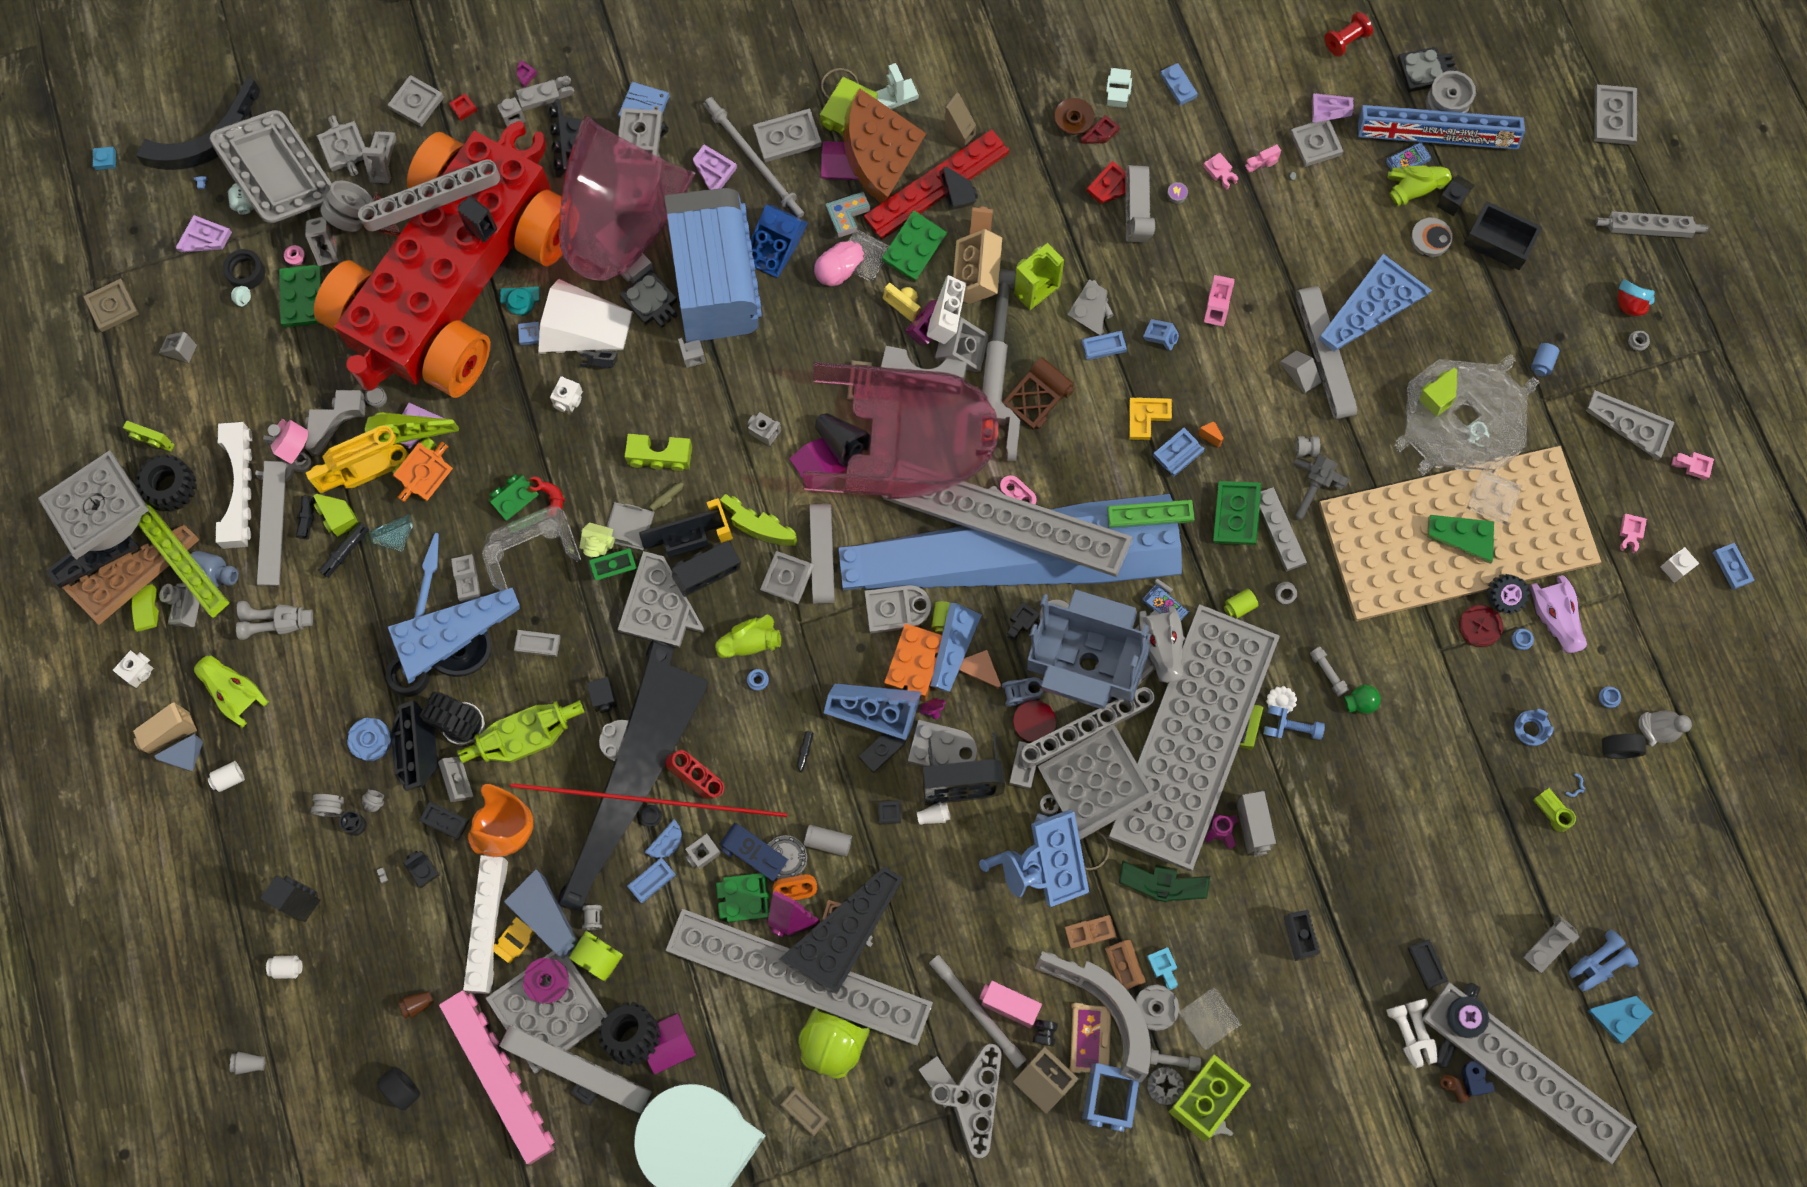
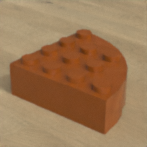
[843,88,926,204]

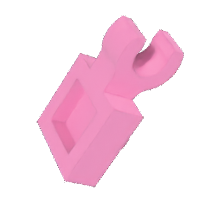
[1671,452,1714,480]

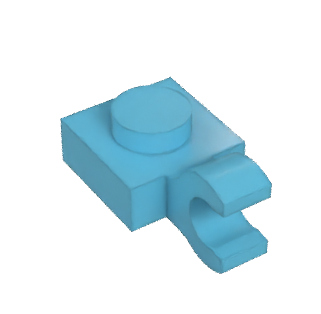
[1147,947,1178,990]

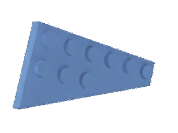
[1318,254,1432,352]
[388,588,520,684]

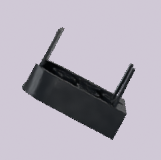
[923,732,1006,805]

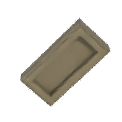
[780,1087,829,1136]

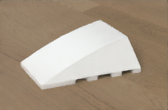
[538,279,633,354]

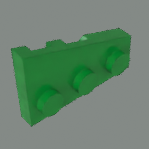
[1428,515,1494,564]

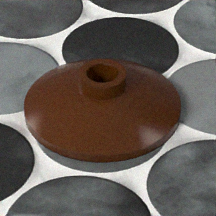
[1055,98,1094,135]

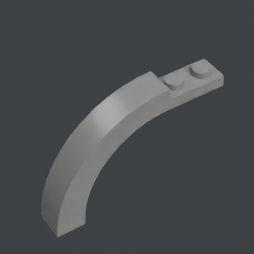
[1035,951,1151,1083]

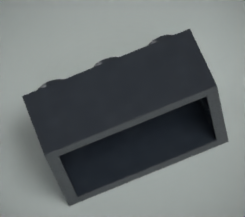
[1464,201,1543,271]

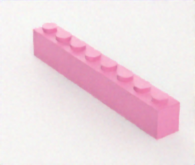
[439,990,555,1164]

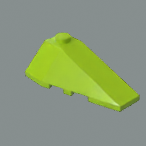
[365,412,459,444]

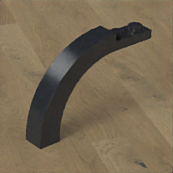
[136,77,260,170]

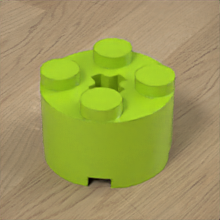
[568,931,623,981]

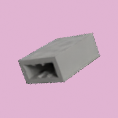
[1236,791,1276,857]

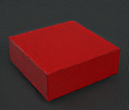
[449,93,477,121]

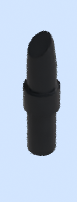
[797,731,814,773]

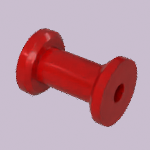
[1324,12,1373,57]

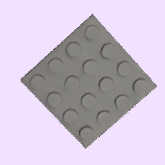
[1038,724,1156,840]
[486,951,608,1073]

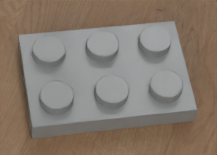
[1594,85,1637,145]
[753,108,822,162]

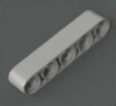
[810,503,835,604]

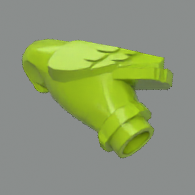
[1387,165,1452,206]
[715,614,781,658]

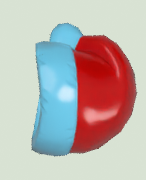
[1617,279,1655,317]

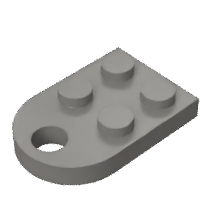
[865,585,931,634]
[908,720,977,767]

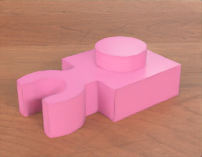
[1245,145,1281,172]
[1203,153,1238,189]
[1619,514,1647,553]

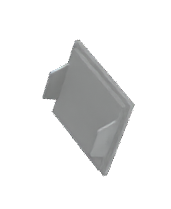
[607,502,655,551]

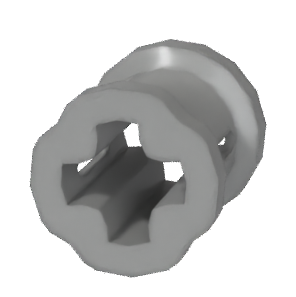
[582,905,602,930]

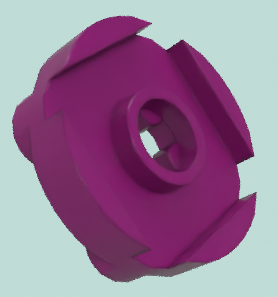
[523,958,570,1004]

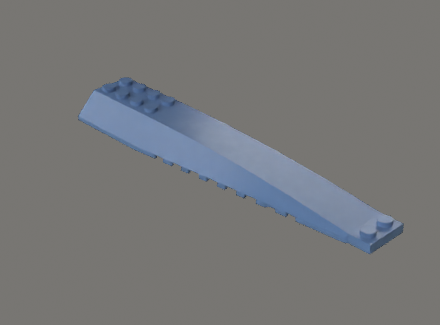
[839,494,1182,590]

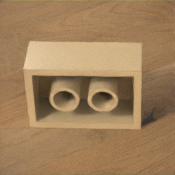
[953,229,1002,304]

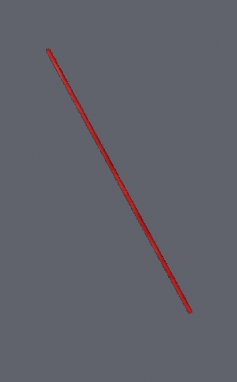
[510,783,787,817]

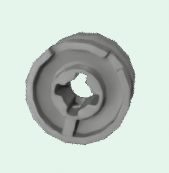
[311,794,344,817]

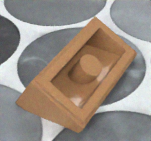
[1105,940,1146,989]

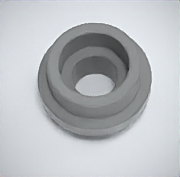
[1628,331,1650,351]

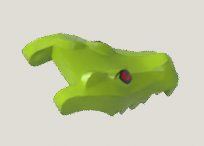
[194,656,269,728]

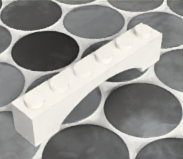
[216,422,252,549]
[463,856,508,994]

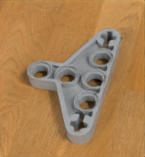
[929,1044,1001,1158]

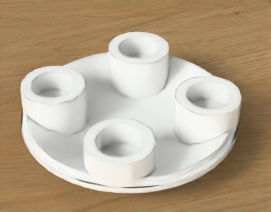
[599,720,628,761]

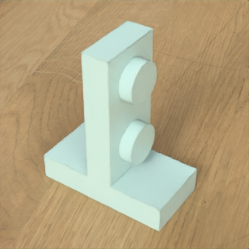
[876,63,919,109]

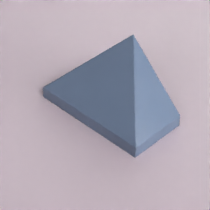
[154,734,203,771]

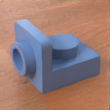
[1143,319,1178,350]

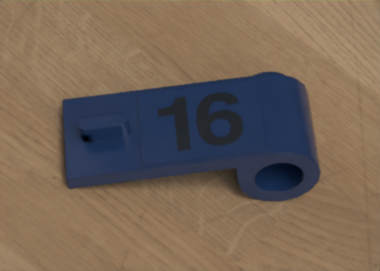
[719,822,789,881]

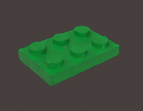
[881,210,947,282]
[279,265,322,328]
[1213,481,1262,545]

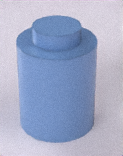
[1531,343,1560,376]

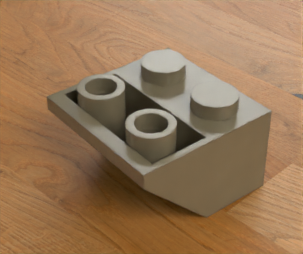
[1013,1047,1078,1114]

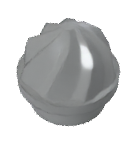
[362,790,384,812]

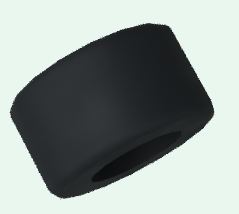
[377,1066,420,1111]

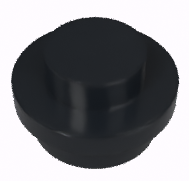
[640,805,662,827]

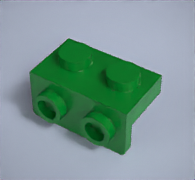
[488,474,539,521]

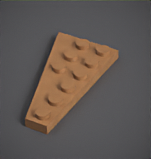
[62,525,199,625]

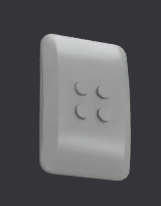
[210,110,332,223]

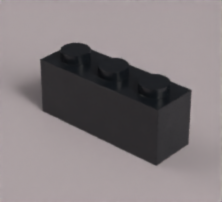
[672,541,741,597]

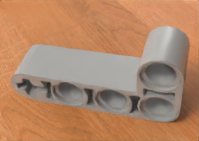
[1125,165,1155,243]

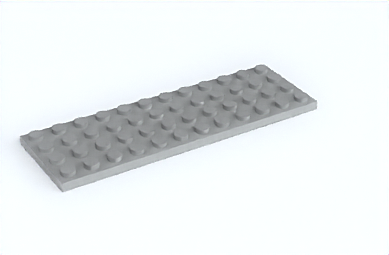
[1108,604,1280,872]

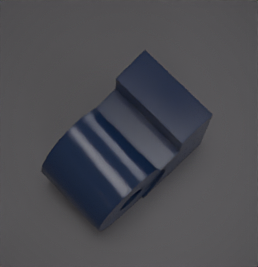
[1461,1061,1495,1097]

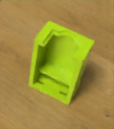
[1014,243,1064,310]

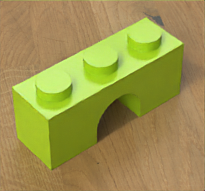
[625,434,692,471]

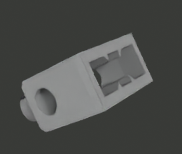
[306,217,338,266]

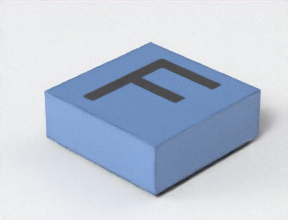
[518,322,540,345]

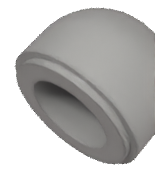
[1275,582,1297,604]

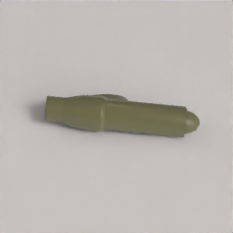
[649,482,684,511]

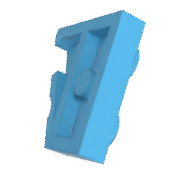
[1588,996,1653,1044]

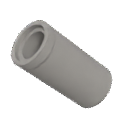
[804,825,852,857]

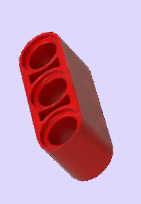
[665,750,724,799]

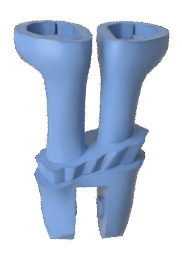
[1568,929,1638,992]

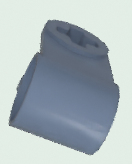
[1002,677,1044,706]

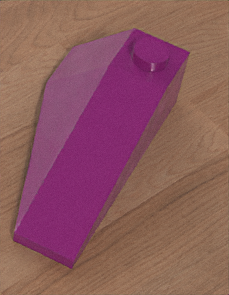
[767,891,820,937]

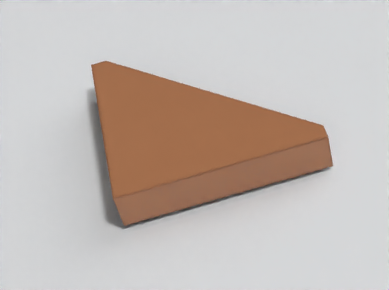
[959,650,1001,689]

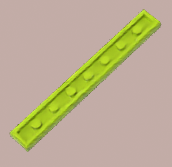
[138,500,229,618]

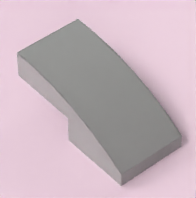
[451,554,481,603]

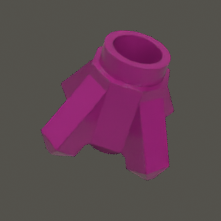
[1205,813,1239,849]

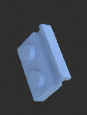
[1153,428,1205,477]

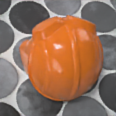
[468,784,534,857]

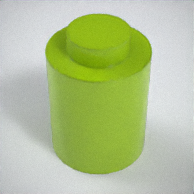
[1224,588,1259,619]
[931,601,950,635]

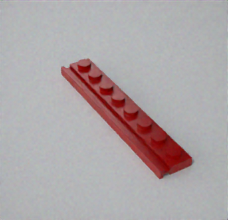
[864,129,1009,240]

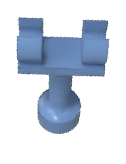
[1263,705,1325,740]

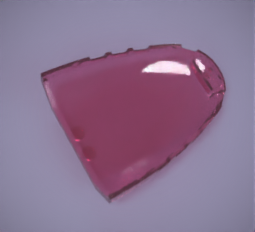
[559,116,696,280]

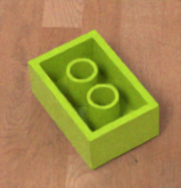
[1169,1055,1251,1143]

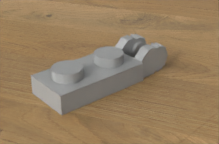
[516,76,574,111]

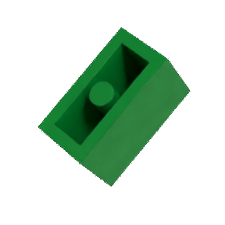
[589,548,637,581]

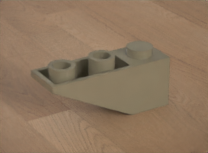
[944,93,976,148]

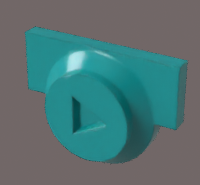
[501,287,540,316]

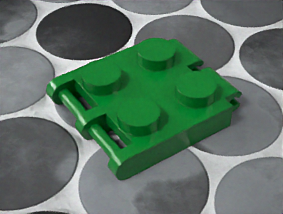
[716,873,770,923]

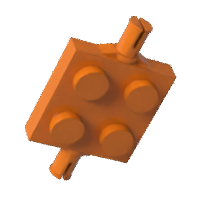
[393,442,453,503]

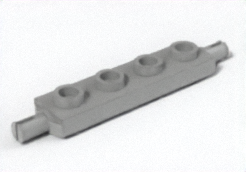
[1595,211,1708,238]

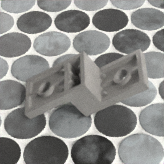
[614,108,663,216]

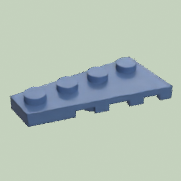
[930,603,982,692]

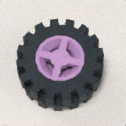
[1487,574,1530,614]

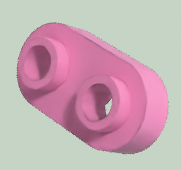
[1000,476,1036,505]

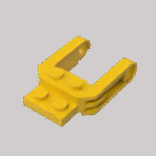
[306,426,409,494]

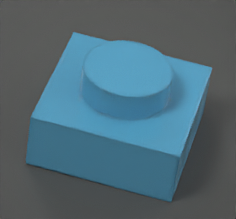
[93,147,116,170]

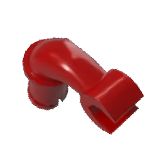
[526,477,565,520]

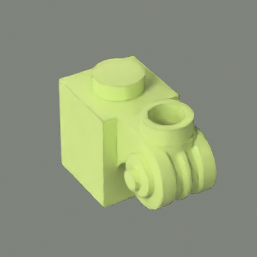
[579,523,615,557]

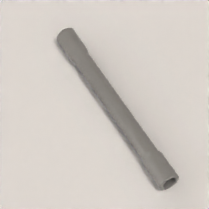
[929,955,1027,1068]

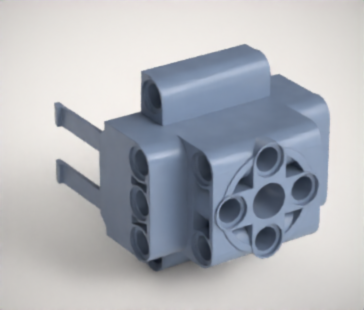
[1027,589,1151,710]

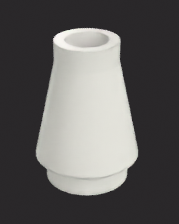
[917,802,951,825]

